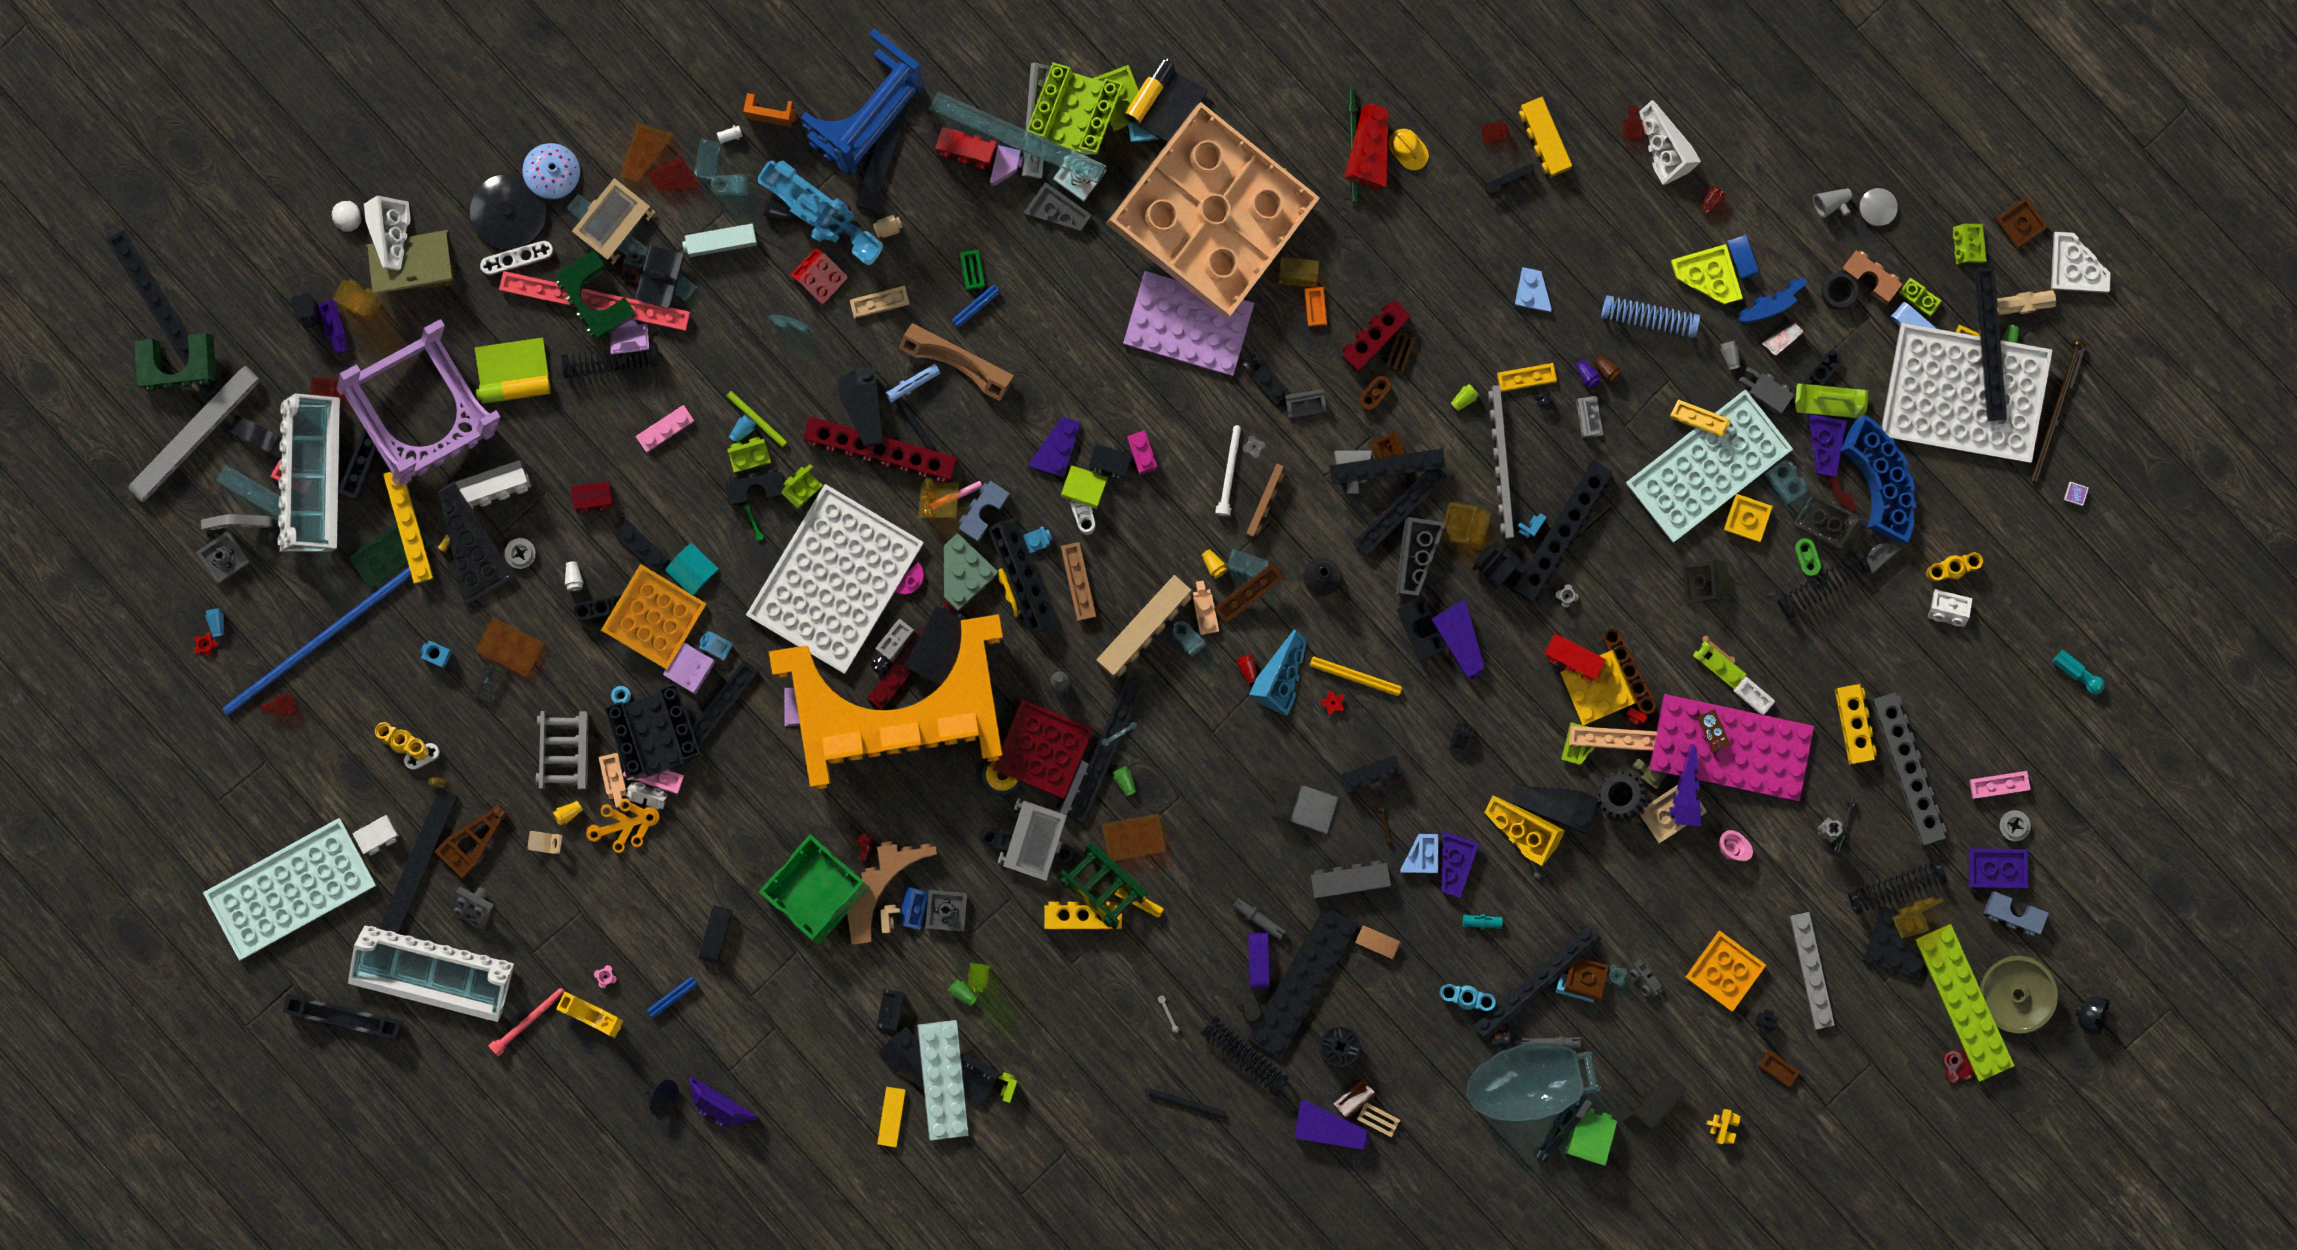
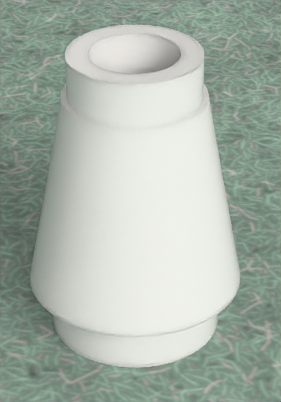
[565,562,584,591]

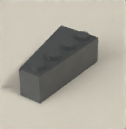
[1395,517,1446,598]

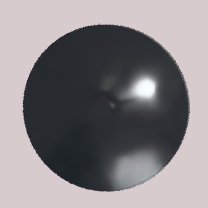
[470,174,547,250]

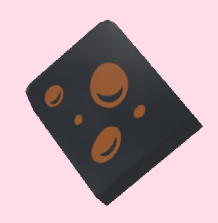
[1490,1023,1511,1045]

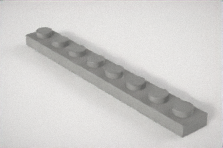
[1488,385,1514,540]

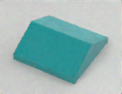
[665,543,719,596]

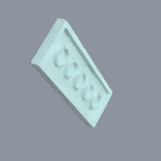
[918,1020,968,1140]

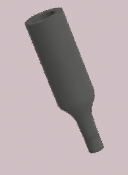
[1050,671,1070,694]

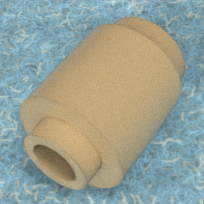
[873,215,903,238]

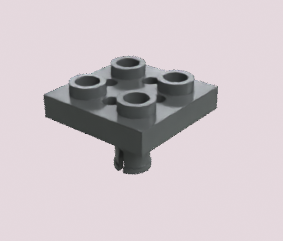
[196,531,250,584]
[450,887,494,930]
[925,890,967,932]

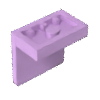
[663,642,716,695]

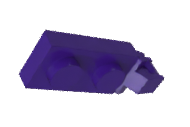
[318,299,348,353]

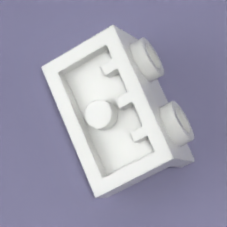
[1928,589,1972,627]

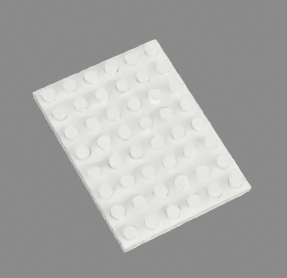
[1882,323,2052,463]
[746,484,924,674]

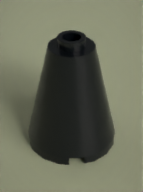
[1303,558,1341,596]

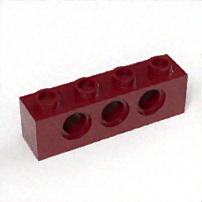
[1341,300,1411,373]

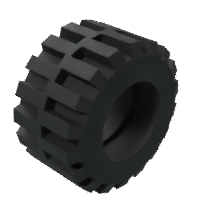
[1597,771,1649,823]

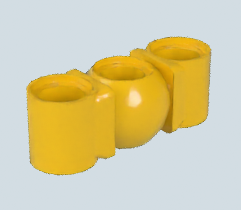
[1926,552,1983,582]
[375,722,429,761]

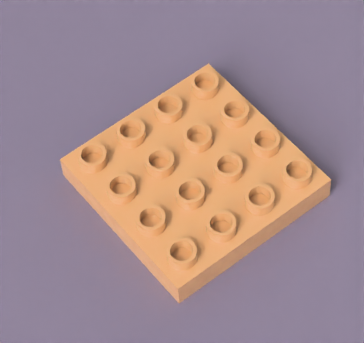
[1106,102,1320,319]

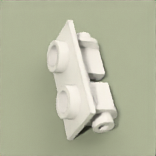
[626,782,668,810]

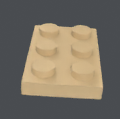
[1639,785,1707,844]

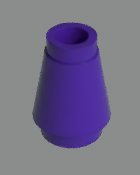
[1575,359,1601,388]

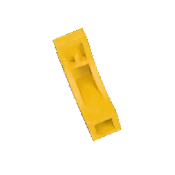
[556,992,623,1038]

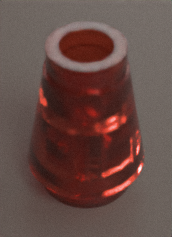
[1700,185,1726,214]

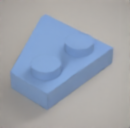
[1515,267,1551,313]
[1400,834,1438,873]

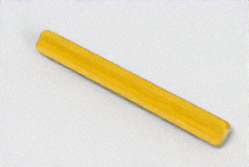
[1310,657,1402,696]

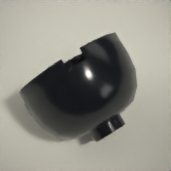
[2075,996,2110,1036]

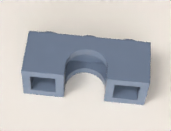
[958,481,1010,542]
[1983,892,2048,937]

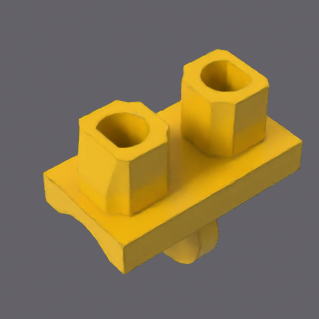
[1706,1109,1741,1144]

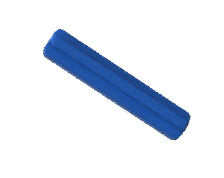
[952,285,1000,328]
[647,977,698,1018]

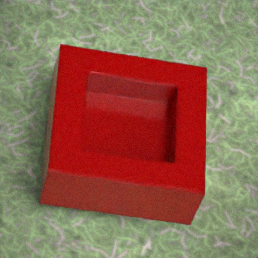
[1625,707,1647,725]

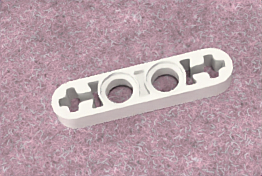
[480,241,553,275]

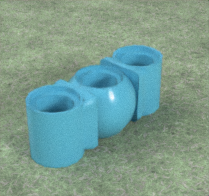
[1440,984,1495,1011]

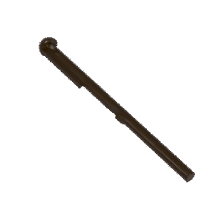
[2030,339,2086,483]

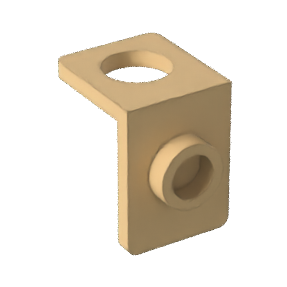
[527,831,562,854]

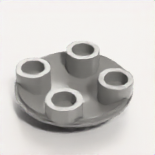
[1860,188,1898,226]

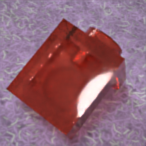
[1480,119,1510,145]

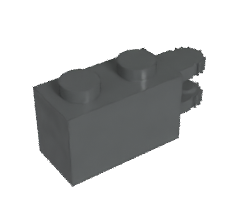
[1739,367,1794,416]

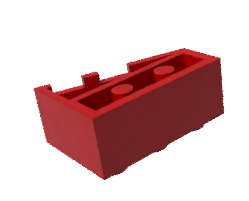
[935,127,997,170]
[1544,633,1608,683]

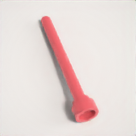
[488,988,565,1057]

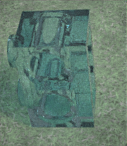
[1765,459,1808,506]

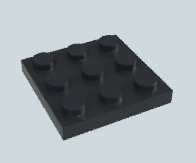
[1863,906,1936,979]

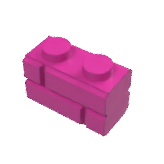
[1127,430,1157,475]

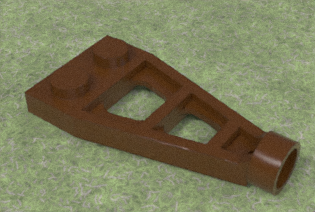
[434,804,508,878]

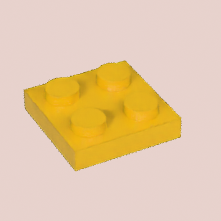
[1723,494,1772,543]

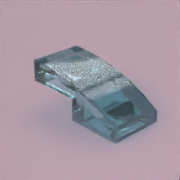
[768,314,810,335]

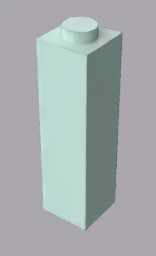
[682,223,757,257]

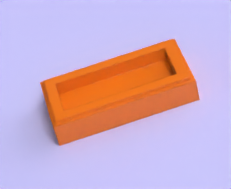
[1304,287,1327,327]

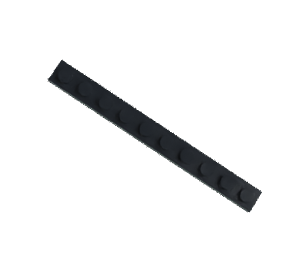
[107,230,223,400]

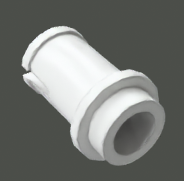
[717,125,743,144]

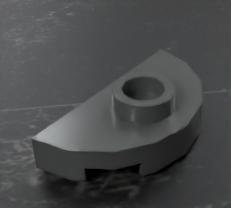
[1867,543,1901,575]

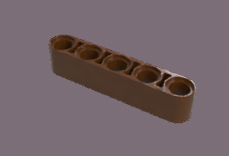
[1602,628,1656,715]

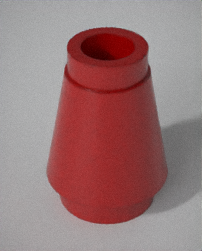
[1236,654,1258,683]

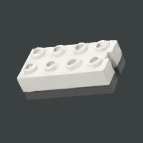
[448,460,531,509]

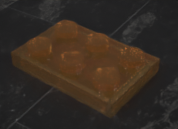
[475,617,545,677]
[1102,814,1166,861]

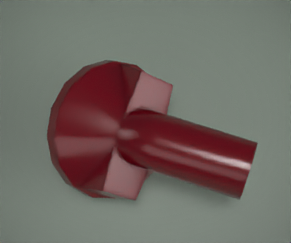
[855,832,873,861]

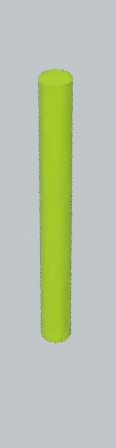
[726,391,787,448]

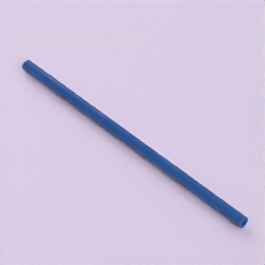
[222,567,412,715]

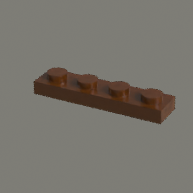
[1214,562,1285,623]

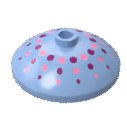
[523,143,580,199]

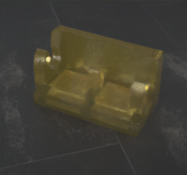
[1278,257,1319,287]

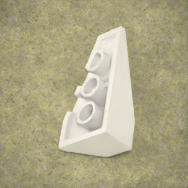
[1639,100,1701,185]
[364,196,410,271]

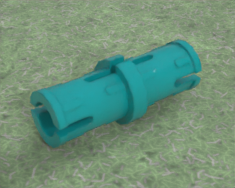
[1463,914,1502,930]

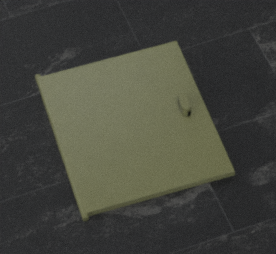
[366,230,452,294]

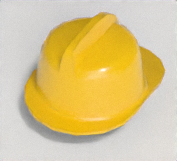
[1388,129,1429,170]

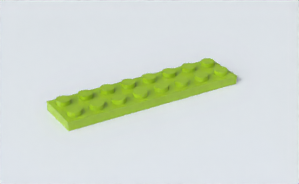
[1915,924,2014,1082]

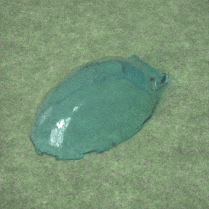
[1466,1043,1600,1122]

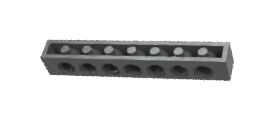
[1871,692,1947,846]

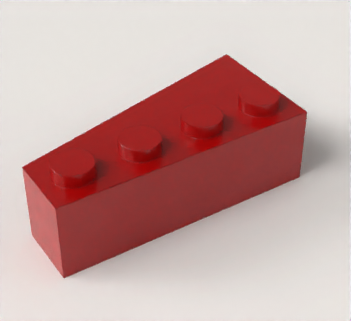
[1344,103,1388,190]

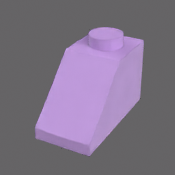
[990,145,1023,186]

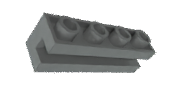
[1310,860,1391,899]

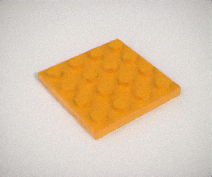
[601,564,706,669]

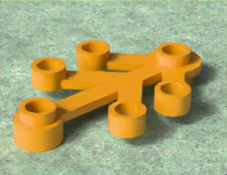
[586,799,659,853]

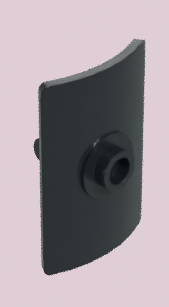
[634,245,685,308]

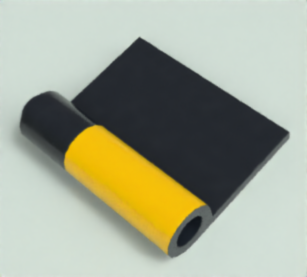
[1124,58,1208,143]

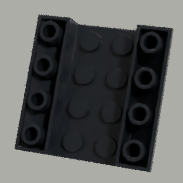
[604,683,701,780]

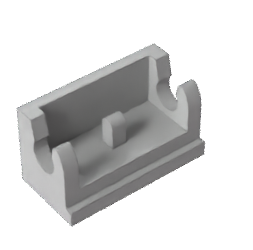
[1576,396,1603,439]
[875,619,918,664]

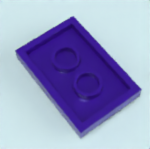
[1969,848,2028,888]

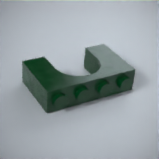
[555,249,637,340]
[135,333,216,391]

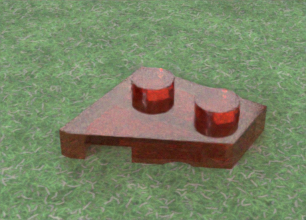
[648,155,700,192]

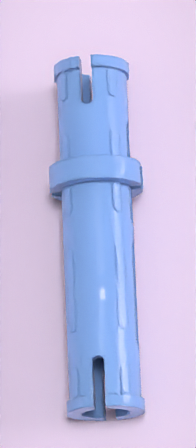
[886,364,940,403]

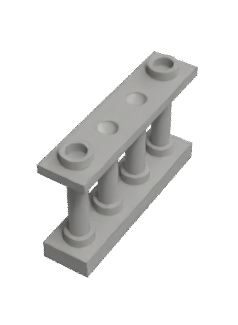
[536,711,589,790]

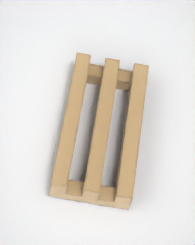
[1357,1103,1400,1137]

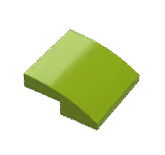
[1061,466,1108,509]

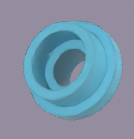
[611,686,631,705]

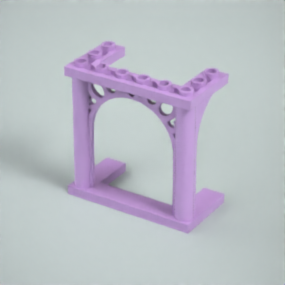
[337,319,500,486]

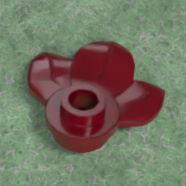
[1943,1049,1975,1084]

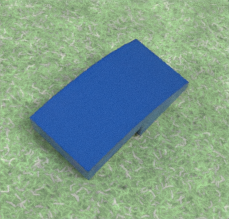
[1728,235,1759,279]

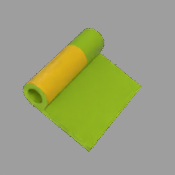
[475,338,551,404]

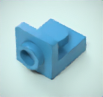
[1517,513,1546,538]
[1023,526,1052,554]
[699,631,733,660]

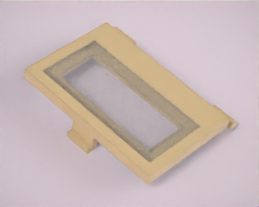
[572,178,655,265]

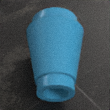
[729,415,756,443]
[205,608,224,637]

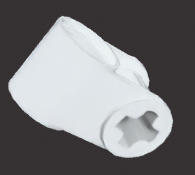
[1070,501,1095,535]

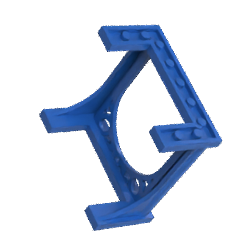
[801,29,924,175]

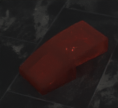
[309,376,348,401]
[1827,477,1857,514]

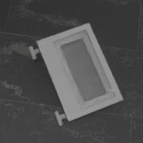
[998,798,1067,881]

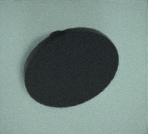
[645,1079,679,1117]

